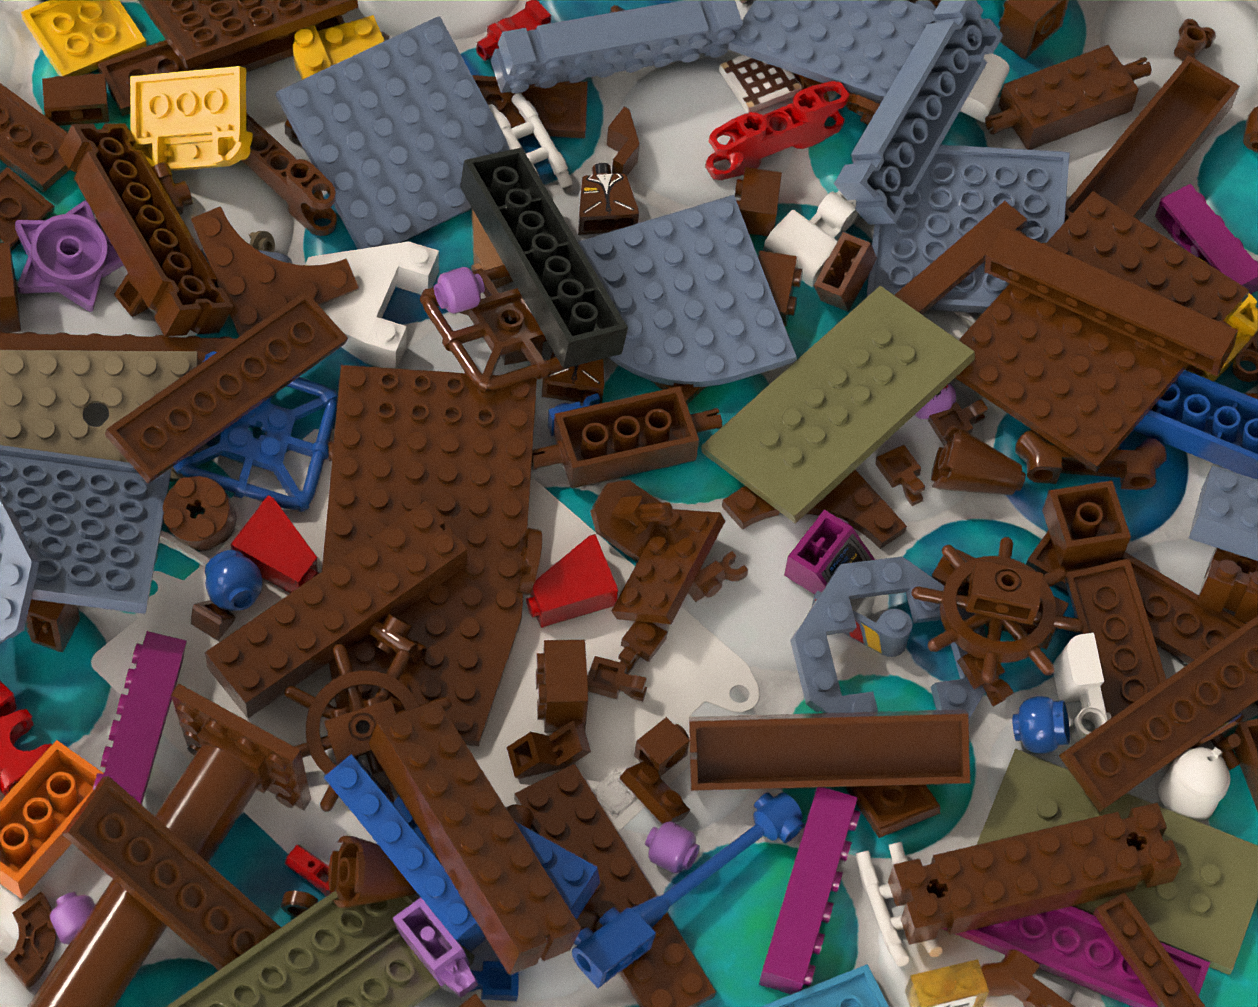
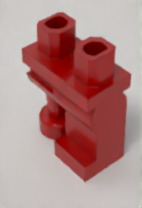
[476,0,551,61]

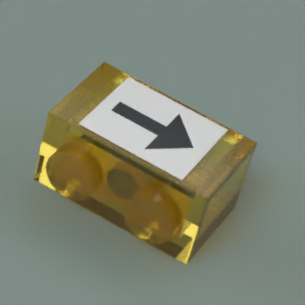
[905,959,989,1007]

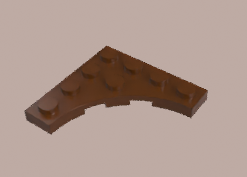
[191,206,359,337]
[722,469,907,549]

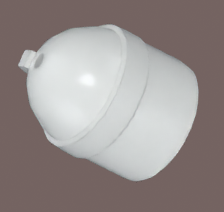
[1158,747,1230,822]

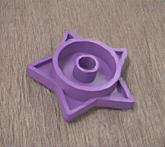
[15,200,124,312]

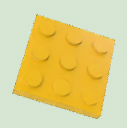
[21,0,147,77]

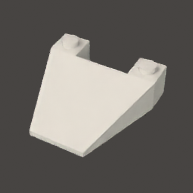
[305,242,439,369]

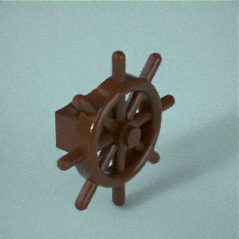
[911,537,1084,684]
[284,644,452,812]

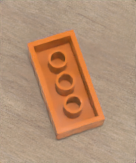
[0,740,104,899]

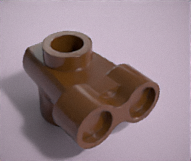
[1174,19,1216,61]
[152,162,193,215]
[370,613,427,663]

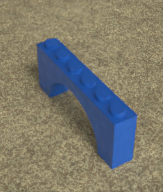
[324,754,487,952]

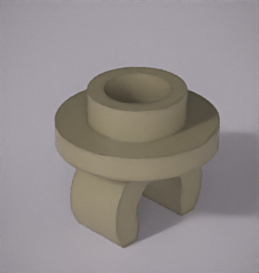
[248,231,275,252]

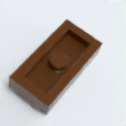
[619,761,691,824]

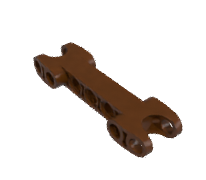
[186,66,337,236]

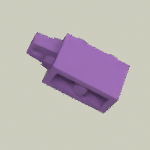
[392,898,478,998]

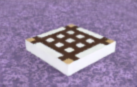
[719,55,802,113]

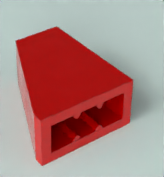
[231,495,319,593]
[526,534,618,628]

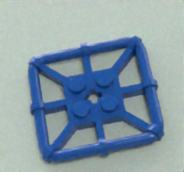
[173,351,338,512]

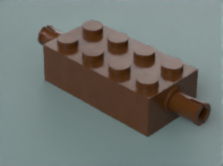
[985,45,1152,150]
[531,386,722,488]

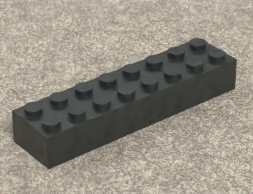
[460,147,628,368]

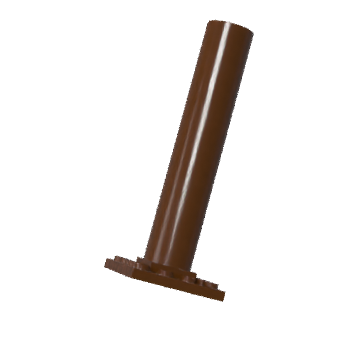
[28,683,312,1007]

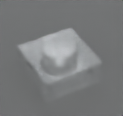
[592,769,638,819]

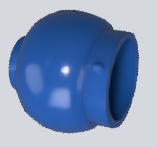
[204,550,263,611]
[1012,696,1070,754]

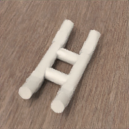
[488,93,573,188]
[856,842,942,966]

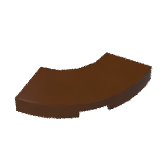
[5,892,57,990]

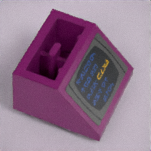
[784,510,876,595]

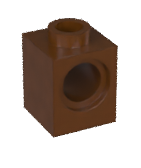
[634,717,690,777]

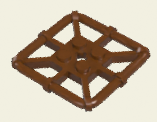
[420,265,563,393]

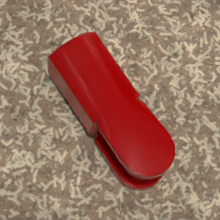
[285,845,334,896]

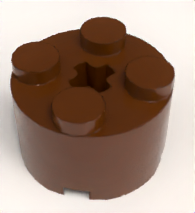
[163,476,237,551]

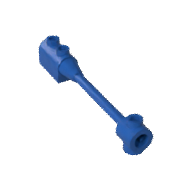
[572,792,804,988]

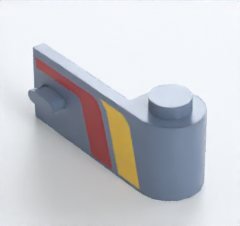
[812,591,912,657]

